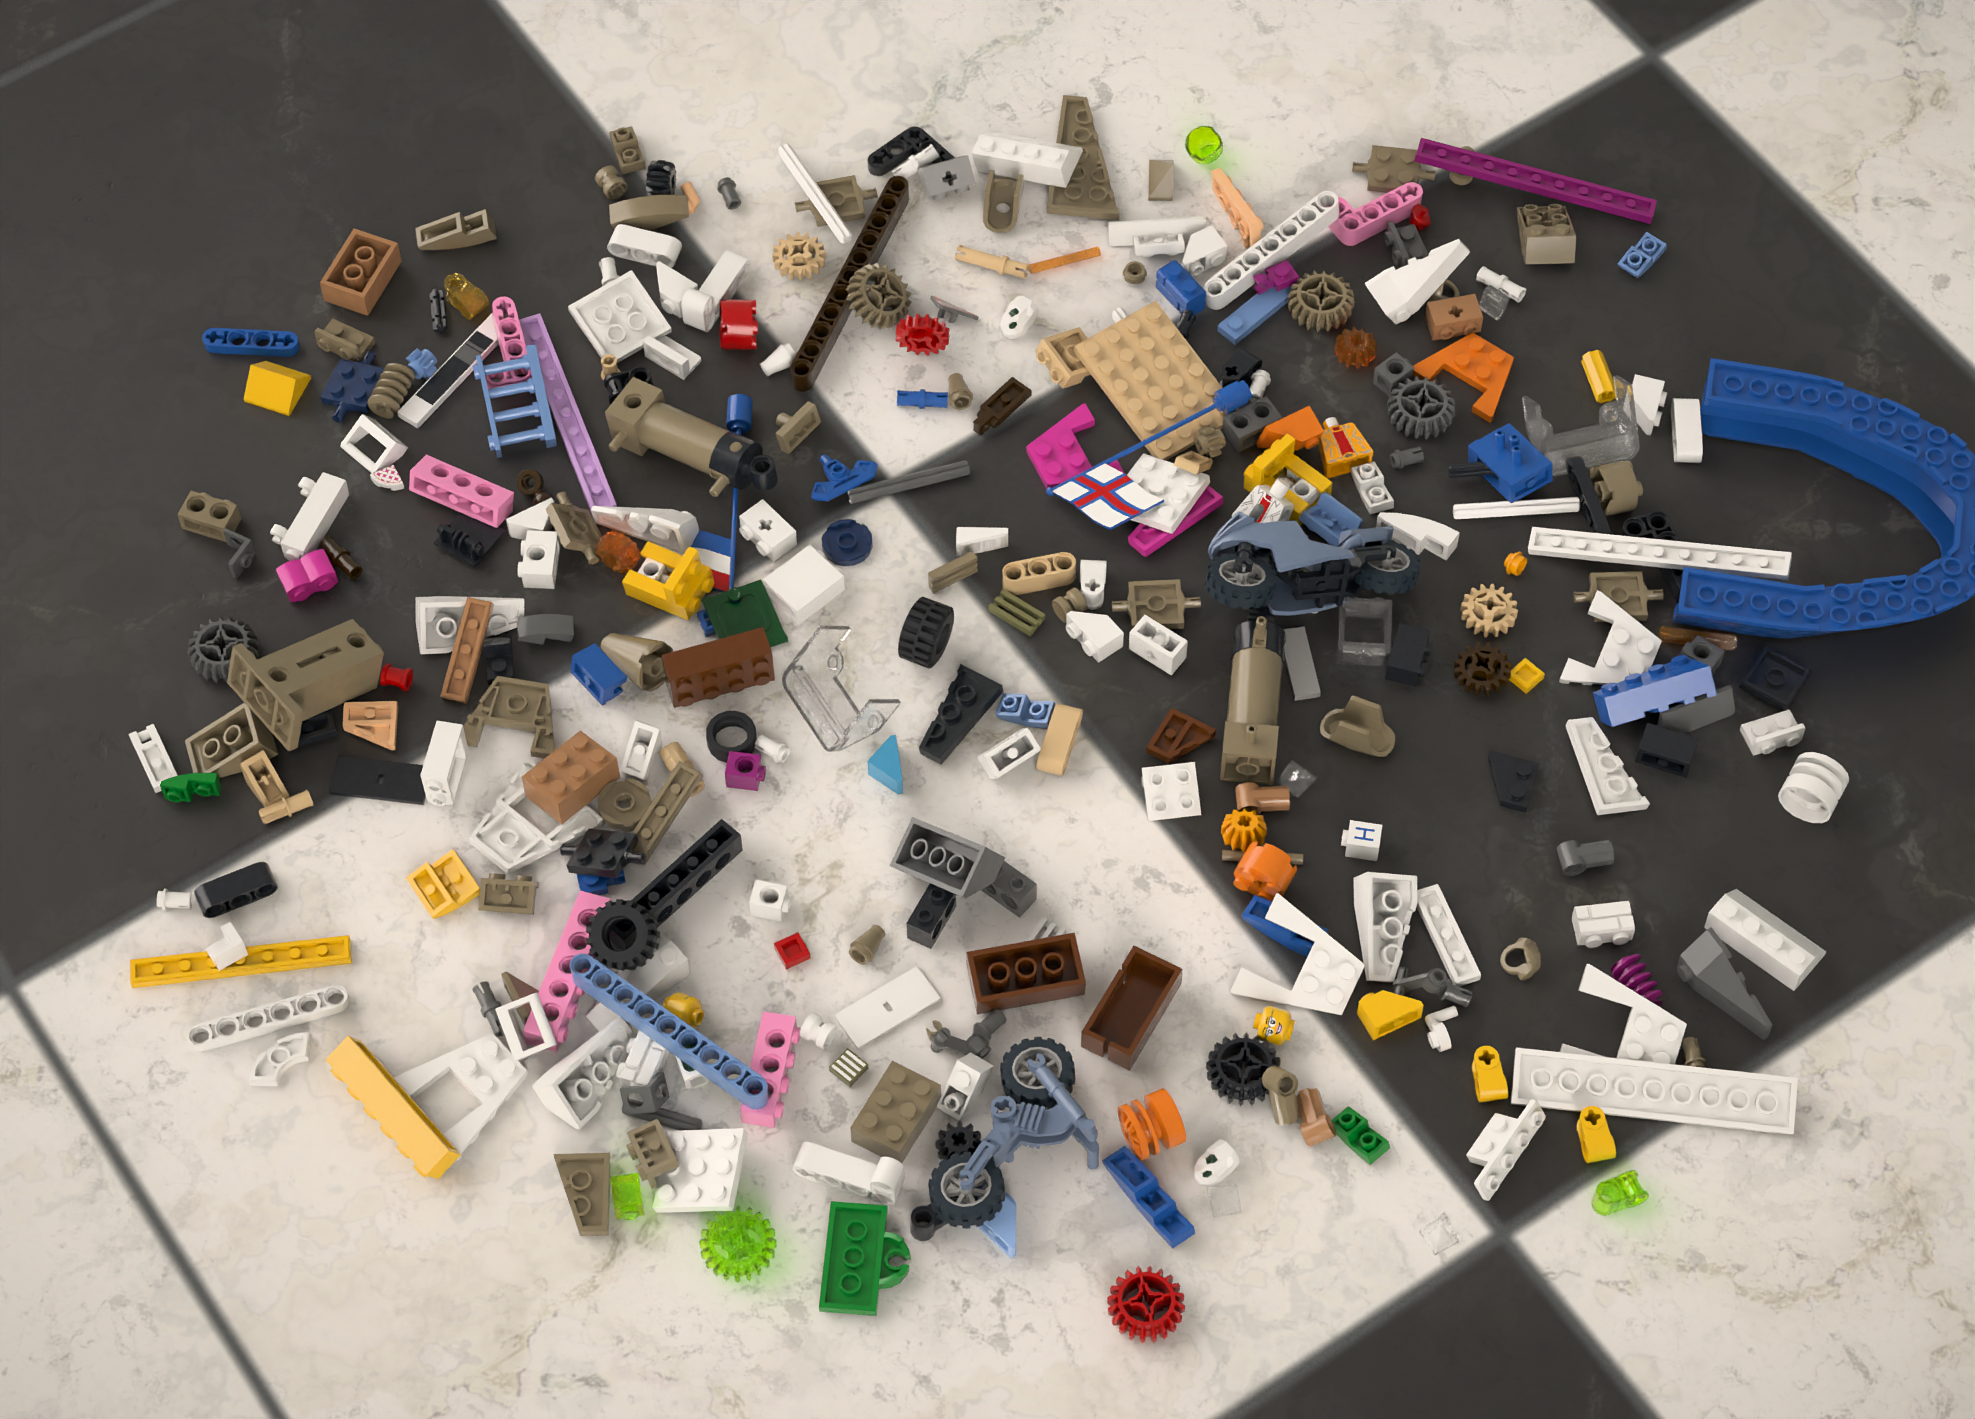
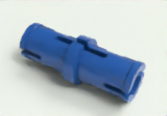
[897,389,948,409]

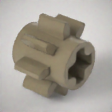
[1194,425,1226,458]

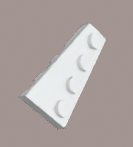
[1565,717,1650,815]

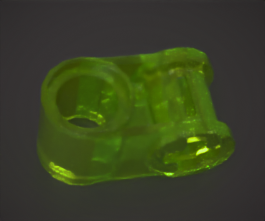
[1591,1170,1649,1216]

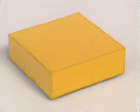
[1509,658,1545,694]

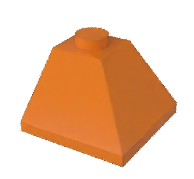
[1256,406,1324,450]

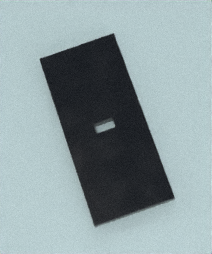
[329,755,426,805]

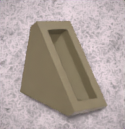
[1148,160,1174,201]
[501,972,539,1026]

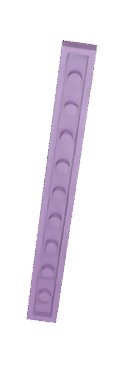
[519,313,617,516]

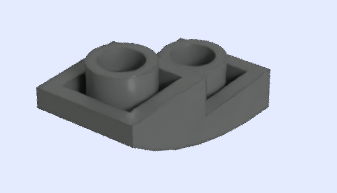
[517,614,574,645]

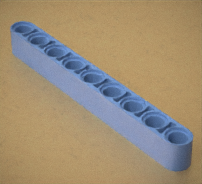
[570,954,769,1110]

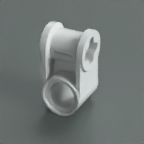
[1080,560,1106,610]

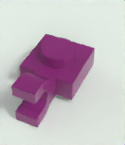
[1254,259,1299,295]

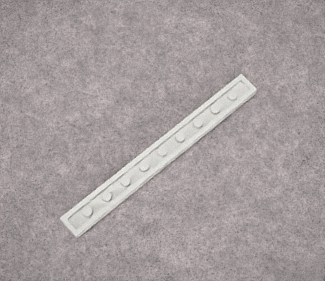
[1528,527,1792,580]

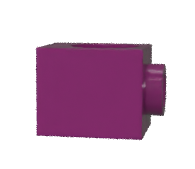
[725,751,766,791]

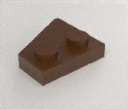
[1146,708,1216,764]

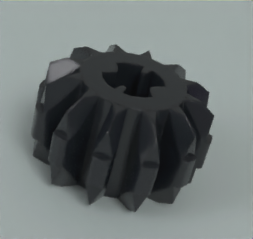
[646,160,677,196]
[935,1120,982,1160]

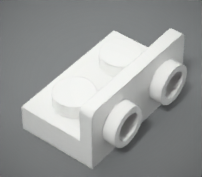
[1740,710,1806,756]

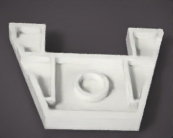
[1559,590,1662,686]

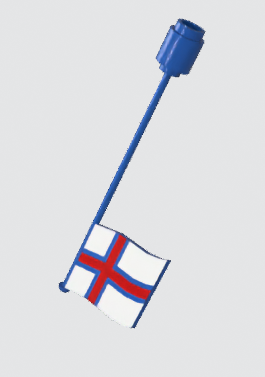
[1046,380,1252,530]

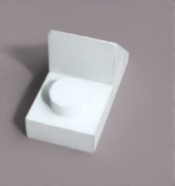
[620,720,662,779]

